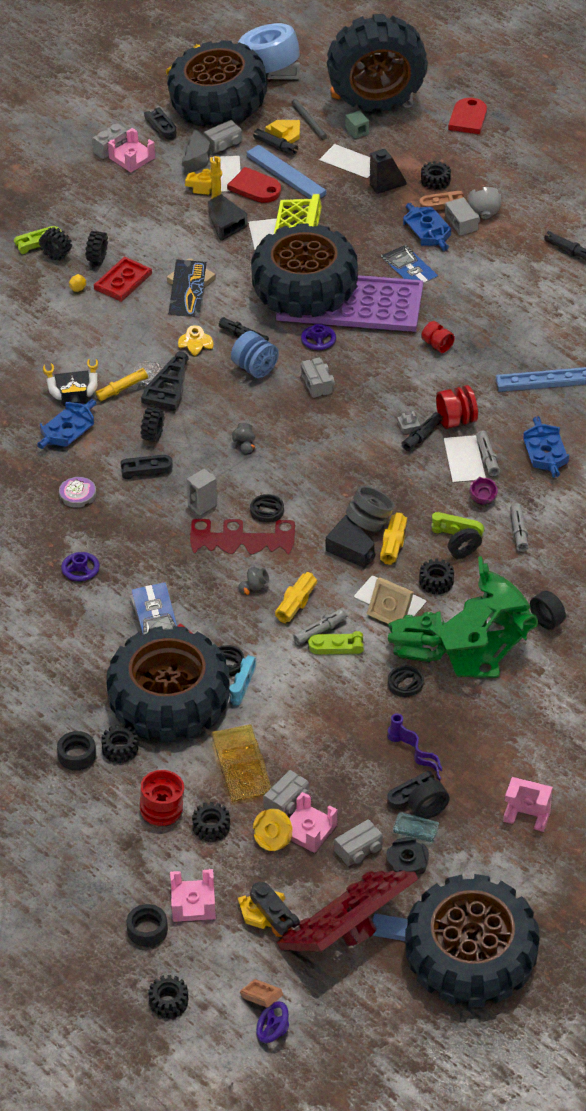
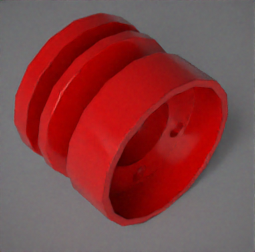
[436,385,478,429]
[140,770,184,826]

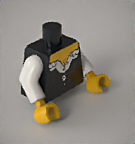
[43,359,99,406]

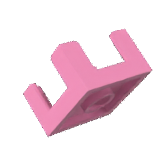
[108,128,155,172]
[503,777,553,832]
[286,792,337,853]
[170,869,216,922]

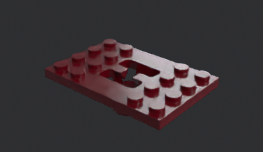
[276,870,418,952]

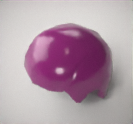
[469,477,498,505]

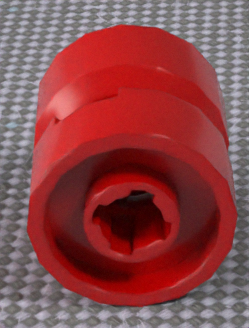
[421,321,455,353]

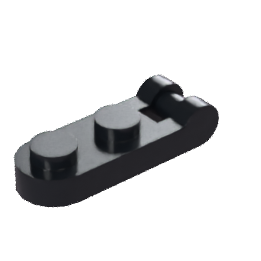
[144,107,177,139]
[120,455,173,479]
[387,771,438,809]
[250,882,300,935]

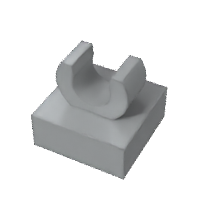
[397,411,420,434]

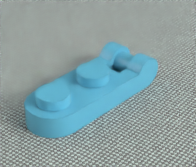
[229,655,257,705]

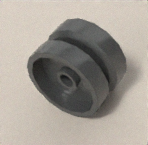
[346,486,395,532]

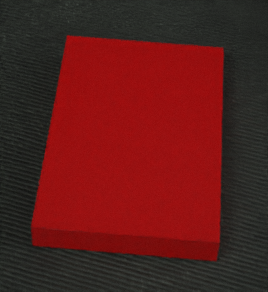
[93,256,152,302]

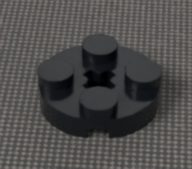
[386,837,429,875]

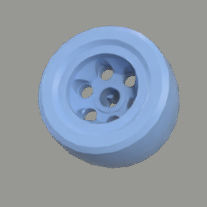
[238,23,300,73]

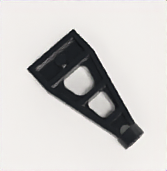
[141,351,189,410]

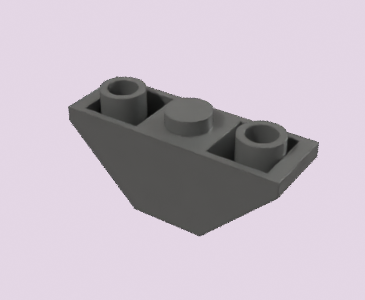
[182,130,211,174]

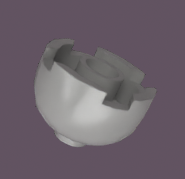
[467,187,501,219]

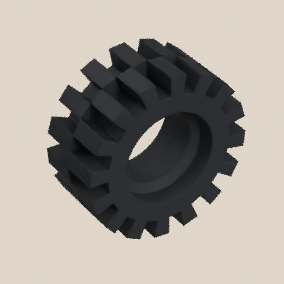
[421,161,451,190]
[39,227,72,260]
[85,231,108,263]
[140,407,165,442]
[419,558,454,594]
[101,724,139,763]
[192,802,230,842]
[148,975,189,1018]

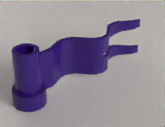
[387,713,442,781]

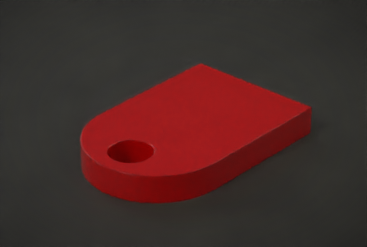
[448,98,487,134]
[227,167,281,203]

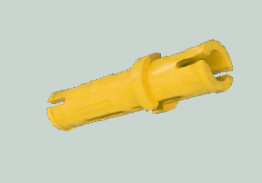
[209,156,223,199]
[95,368,148,402]

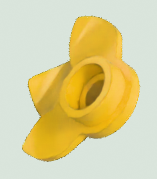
[178,325,213,356]

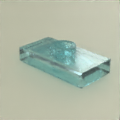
[393,812,439,843]

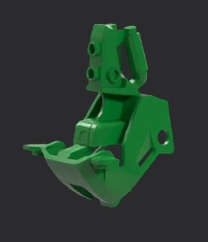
[388,556,538,678]

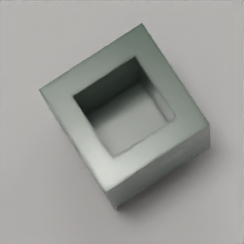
[345,110,369,139]

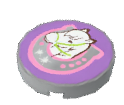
[59,477,96,507]

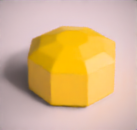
[69,274,87,292]

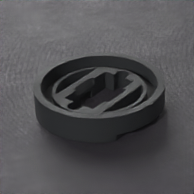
[250,494,284,522]
[448,528,482,559]
[218,645,245,676]
[388,666,424,698]

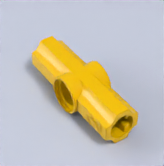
[380,513,407,565]
[275,572,317,623]

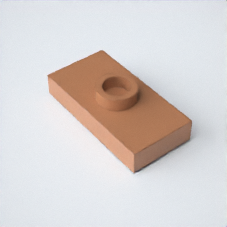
[240,979,284,1008]

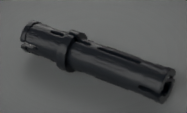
[253,128,298,155]
[544,231,586,260]
[218,317,269,341]
[401,412,443,451]

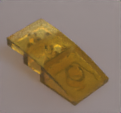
[212,724,271,802]

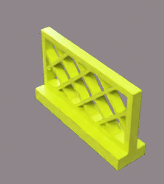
[274,194,322,234]

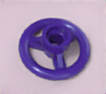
[301,324,336,350]
[61,552,100,581]
[256,1001,289,1043]

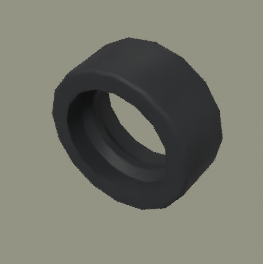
[530,590,566,630]
[57,731,96,770]
[408,780,450,819]
[126,904,168,947]

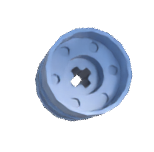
[231,331,279,378]

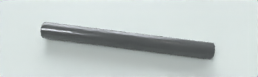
[292,99,327,140]

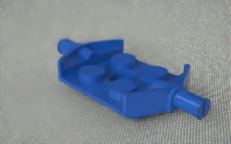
[403,203,451,251]
[37,399,97,449]
[523,416,569,478]

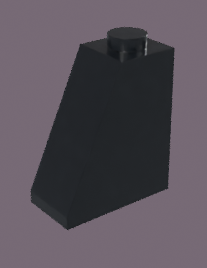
[370,148,407,194]
[208,194,248,241]
[325,515,376,568]

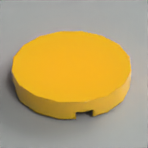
[253,809,293,851]

